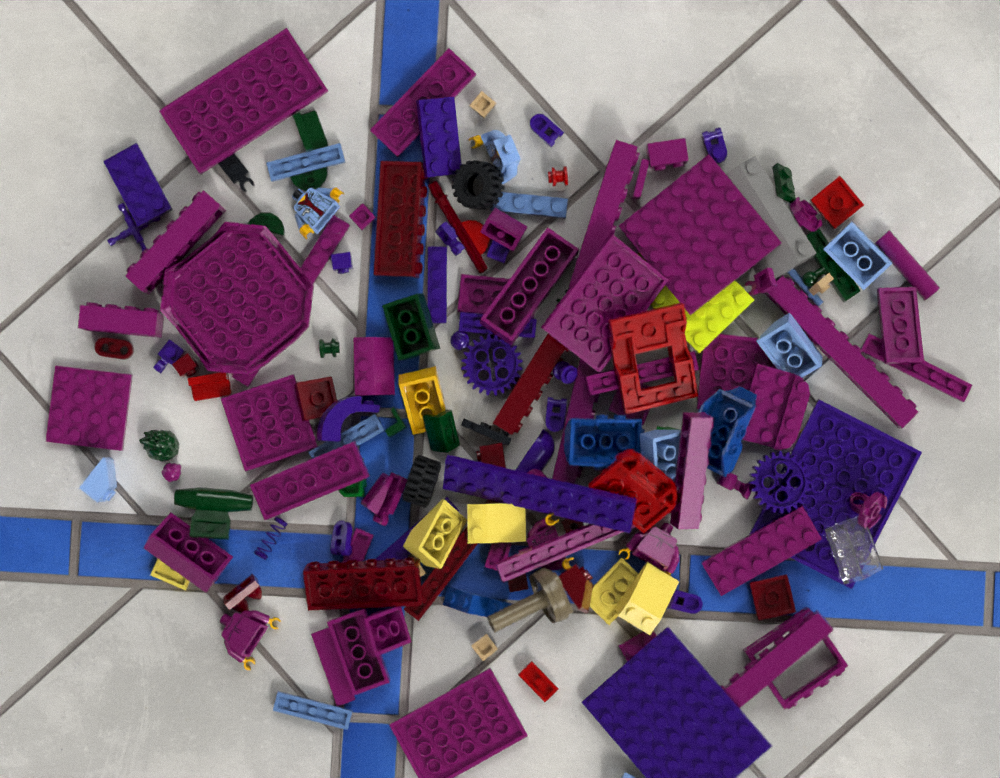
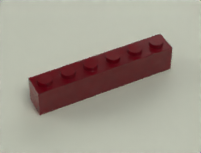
[493,334,569,435]

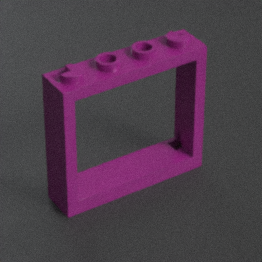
[743,607,848,710]

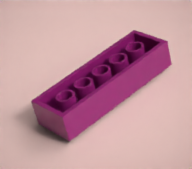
[125,190,226,295]
[480,227,579,346]

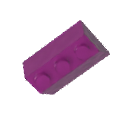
[353,337,395,396]

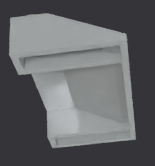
[726,156,816,279]

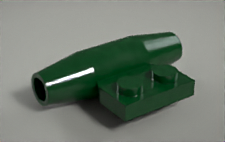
[174,487,253,540]

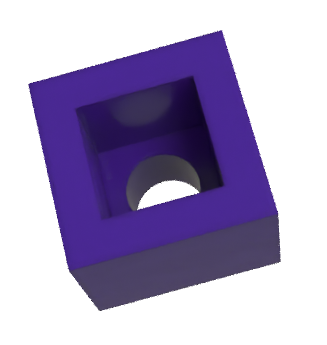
[331,252,353,274]

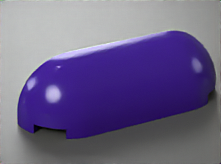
[516,429,555,473]

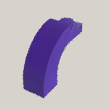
[317,396,380,442]

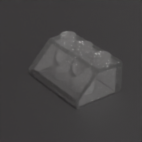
[825,516,883,584]

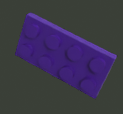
[416,97,462,178]
[103,143,173,228]

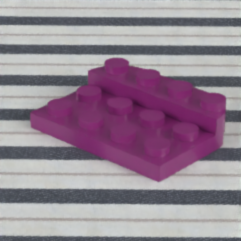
[743,363,810,450]

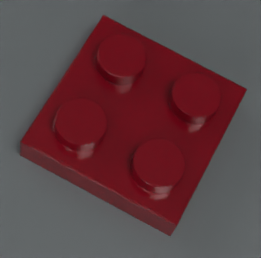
[294,376,337,421]
[749,574,796,621]

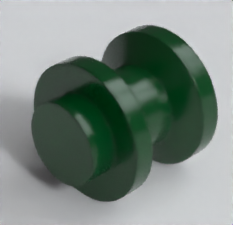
[319,338,340,358]

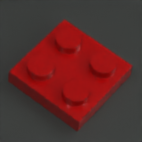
[809,176,864,230]

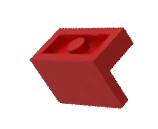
[187,372,232,401]

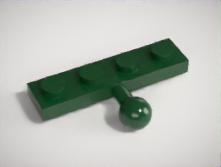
[802,229,861,303]

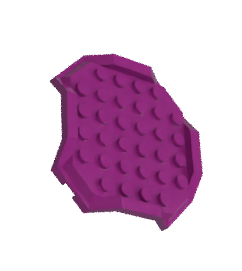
[160,222,314,375]

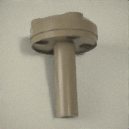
[487,567,573,633]

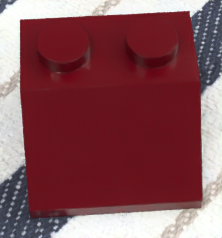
[559,564,593,614]

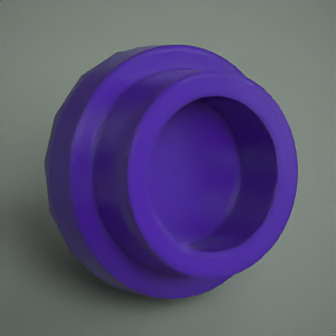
[450,331,470,350]

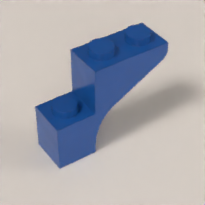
[443,586,514,624]

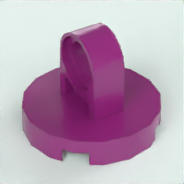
[790,197,822,232]
[850,492,888,529]

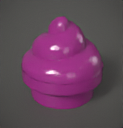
[161,463,181,482]

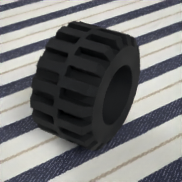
[451,160,505,210]
[403,455,441,508]

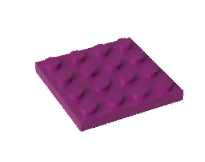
[696,334,777,409]
[46,366,133,451]
[221,374,318,472]

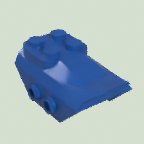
[698,386,757,477]
[564,415,645,470]

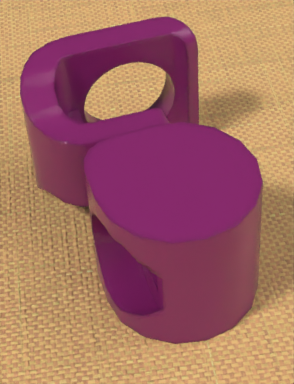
[716,473,754,500]

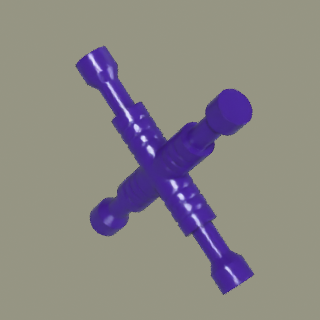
[107,203,161,252]

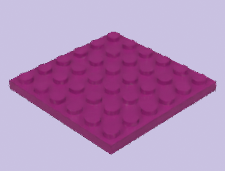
[619,154,782,316]

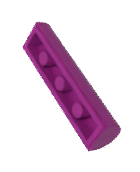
[874,230,940,301]

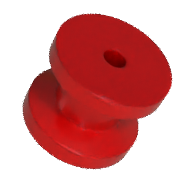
[548,166,568,187]

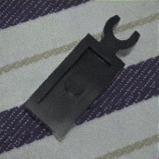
[218,153,255,192]
[461,419,512,446]

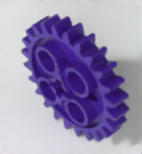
[461,334,523,396]
[748,451,812,514]

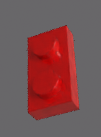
[518,661,559,702]

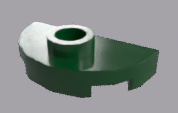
[290,167,328,191]
[248,212,285,236]

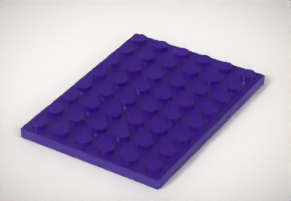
[749,399,922,589]
[581,626,773,778]

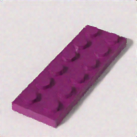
[370,48,477,157]
[250,441,370,520]
[701,505,822,596]

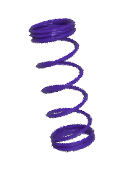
[254,517,288,560]

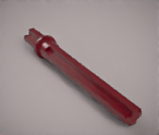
[428,181,488,274]

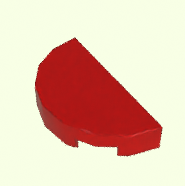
[461,220,490,255]

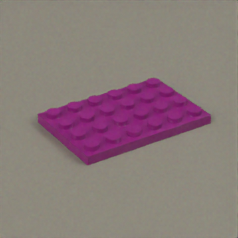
[541,234,669,373]
[389,668,528,778]

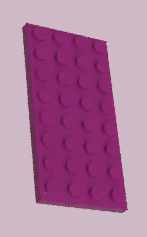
[159,28,329,175]

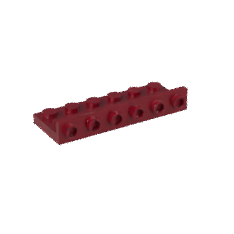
[374,161,428,278]
[303,557,423,611]

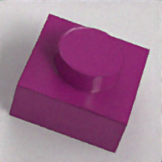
[349,203,376,231]

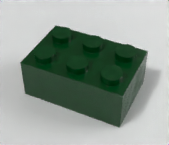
[382,293,441,360]

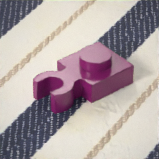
[745,268,777,295]

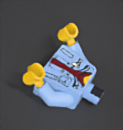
[468,130,521,184]
[292,188,344,239]

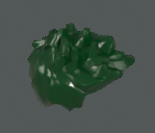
[139,430,180,461]

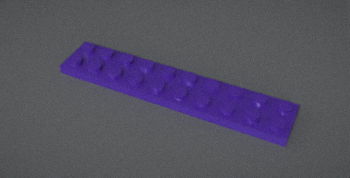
[443,455,637,533]

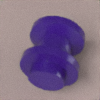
[553,361,578,384]

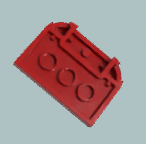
[588,449,677,533]

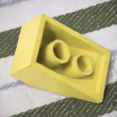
[403,499,467,569]
[467,503,526,543]
[615,562,679,635]

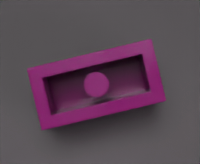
[646,138,689,171]
[480,208,528,251]

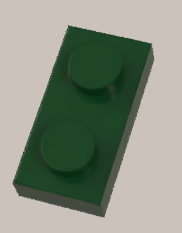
[772,163,796,203]

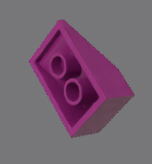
[362,606,411,657]

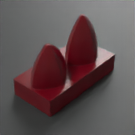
[223,574,262,613]

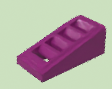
[360,473,393,515]

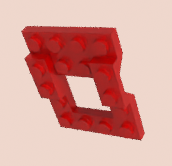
[608,303,698,414]

